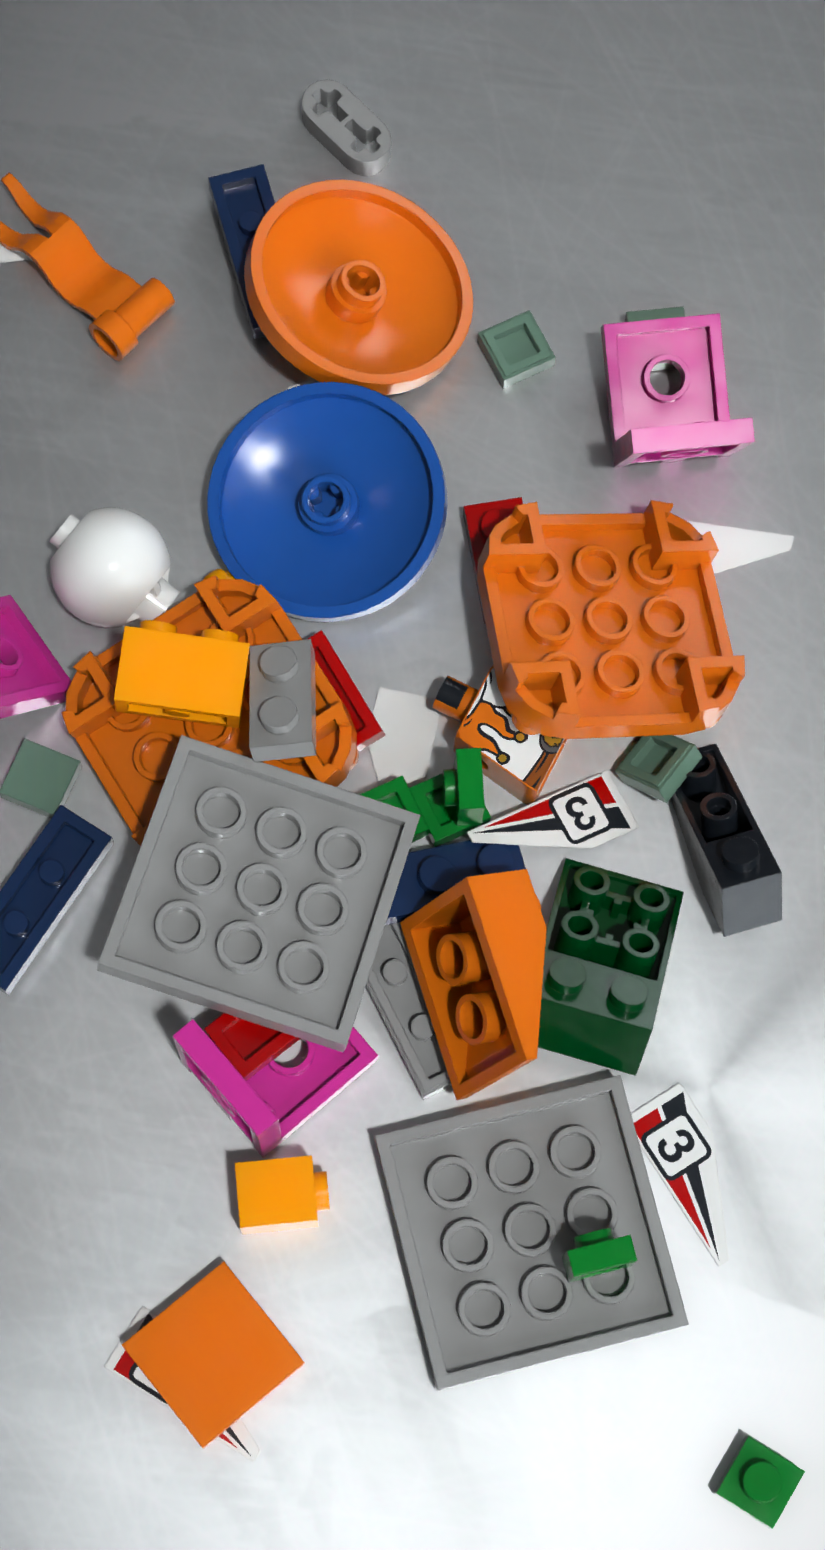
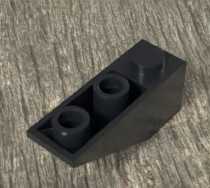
[671,743,782,937]

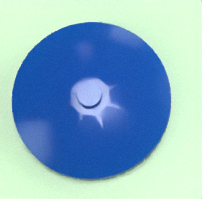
[207,382,448,622]

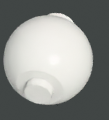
[50,507,180,628]

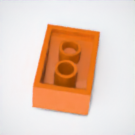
[400,869,547,1100]

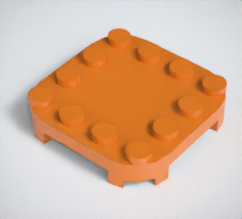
[477,500,745,739]
[61,575,359,846]

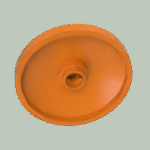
[244,180,473,395]

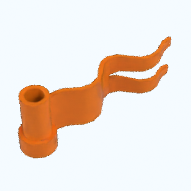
[0,172,175,361]

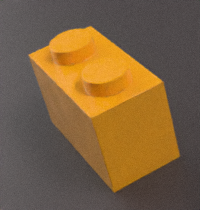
[114,620,250,728]

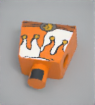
[432,665,568,805]

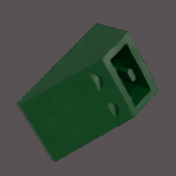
[538,858,684,1076]

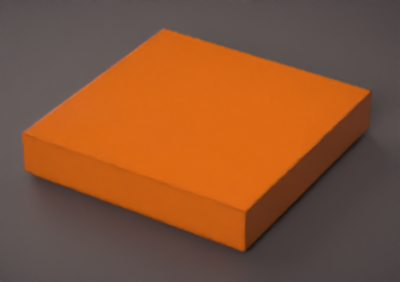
[122,1261,305,1450]

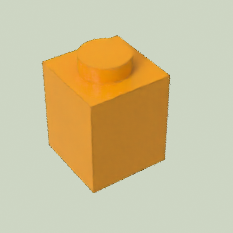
[235,1155,330,1235]

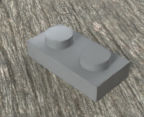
[249,639,316,762]

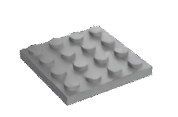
[97,735,420,1053]
[375,1075,689,1391]

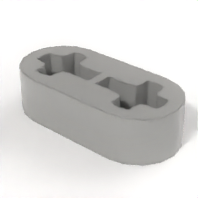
[302,79,391,176]

